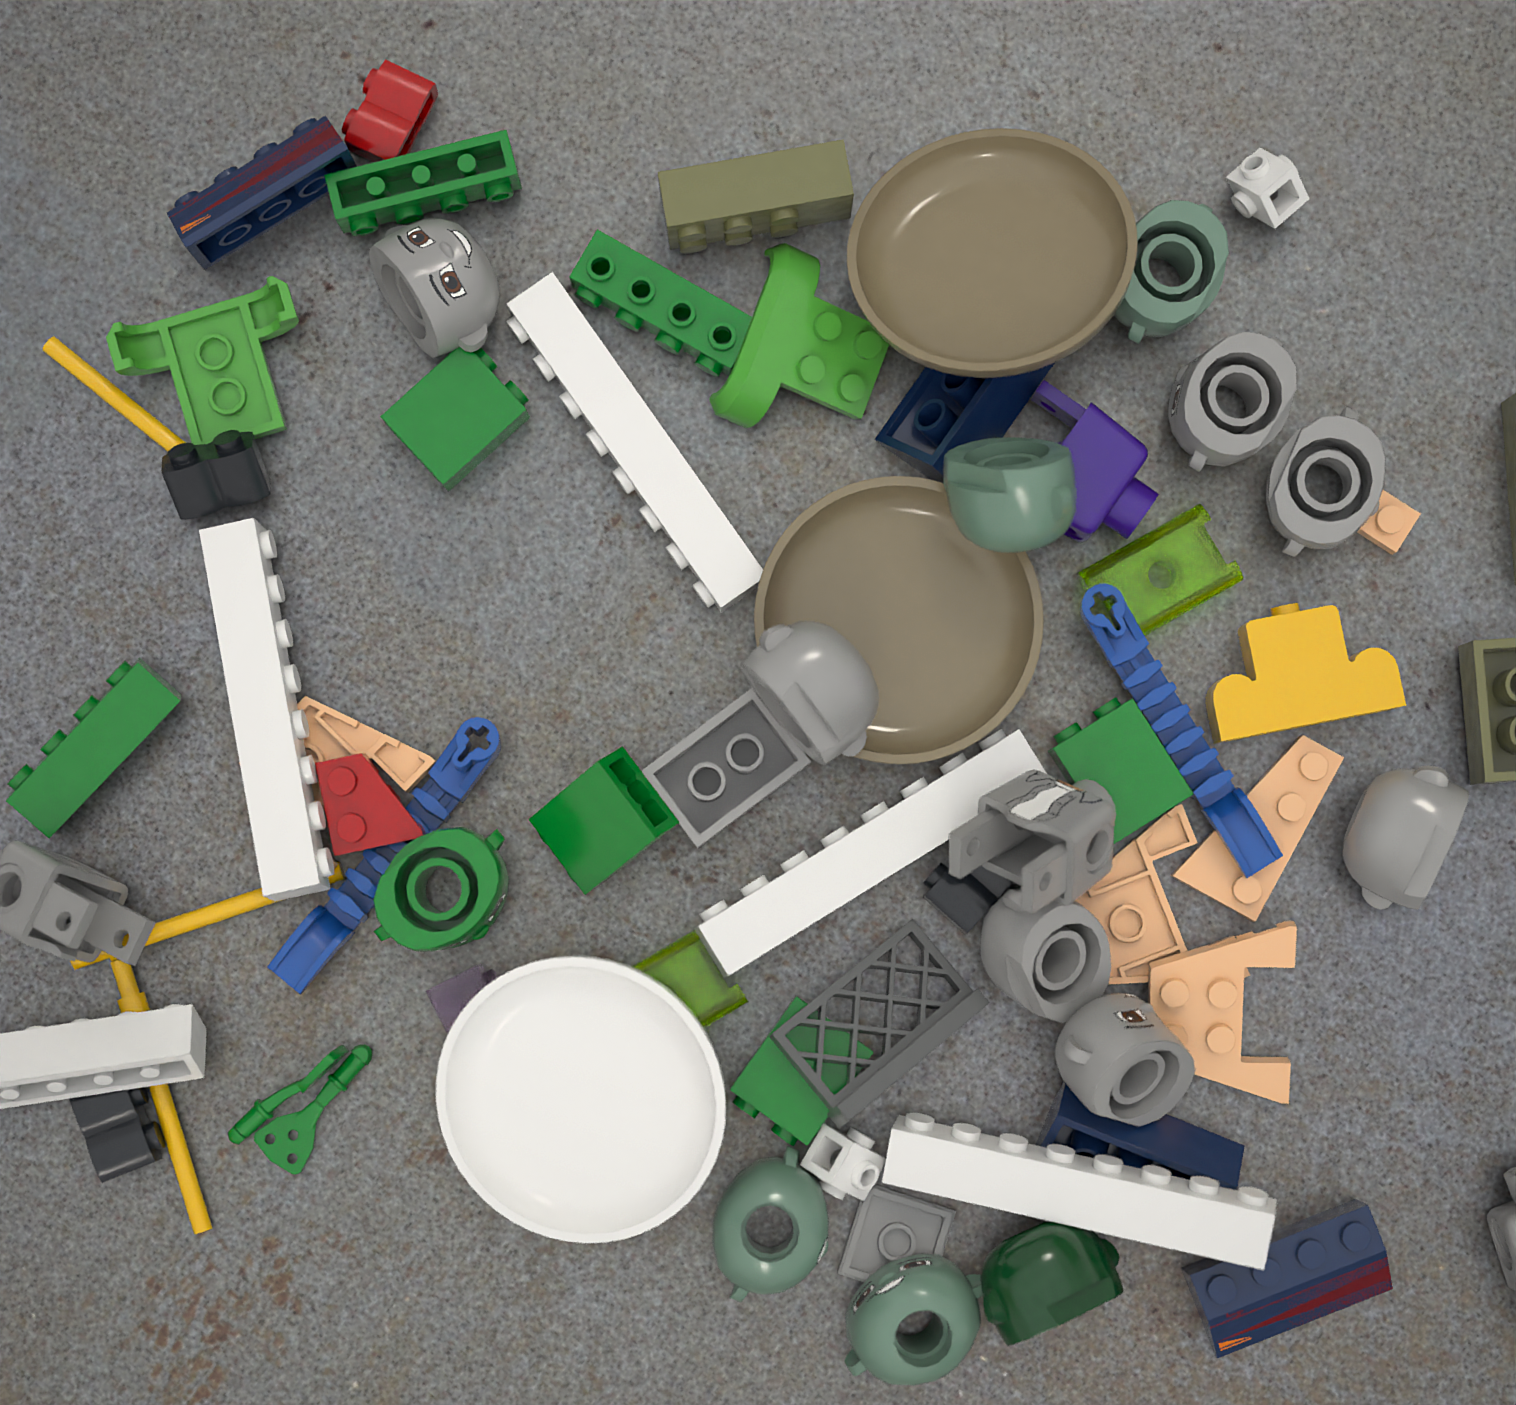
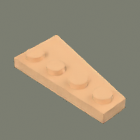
[1171,735,1344,922]

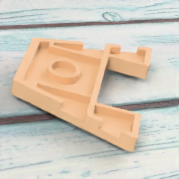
[239,696,436,868]
[1075,804,1250,984]
[1148,921,1297,1104]

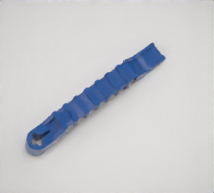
[1080,584,1283,878]
[267,717,501,994]

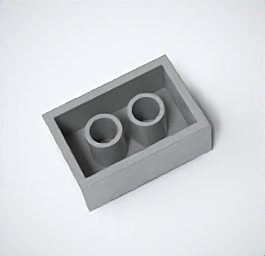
[642,688,811,849]

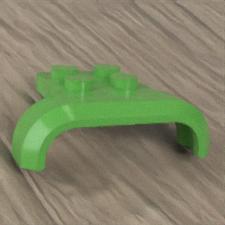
[709,243,889,428]
[106,276,299,445]

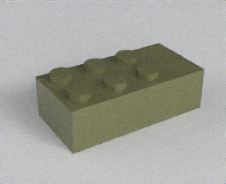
[657,139,854,253]

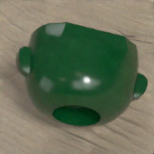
[980,1221,1124,1346]

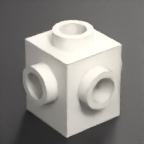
[1226,148,1309,229]
[800,1123,886,1201]

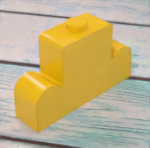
[1205,603,1406,744]

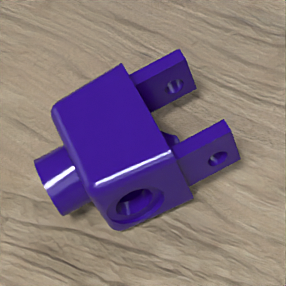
[1031,380,1159,542]

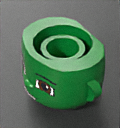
[373,827,509,952]

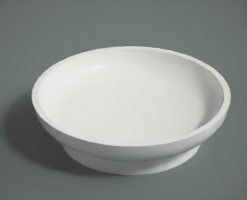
[436,956,726,1243]

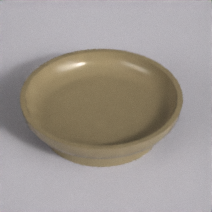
[847,128,1137,378]
[754,476,1044,764]

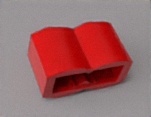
[342,59,438,162]

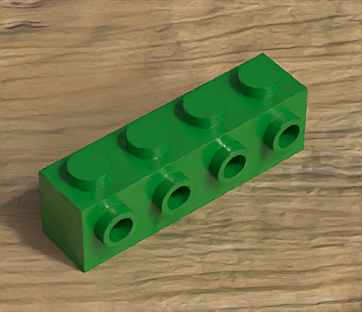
[324,129,522,236]
[569,229,752,377]
[6,657,182,838]

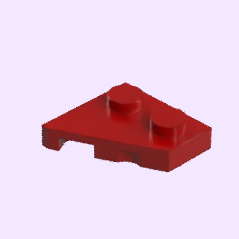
[315,753,426,856]

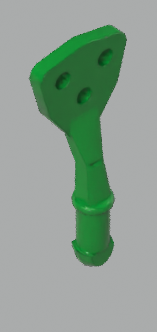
[254,1044,372,1174]
[228,1045,349,1145]

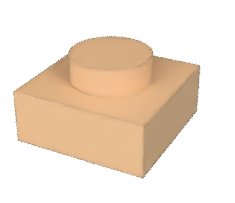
[1357,490,1421,555]

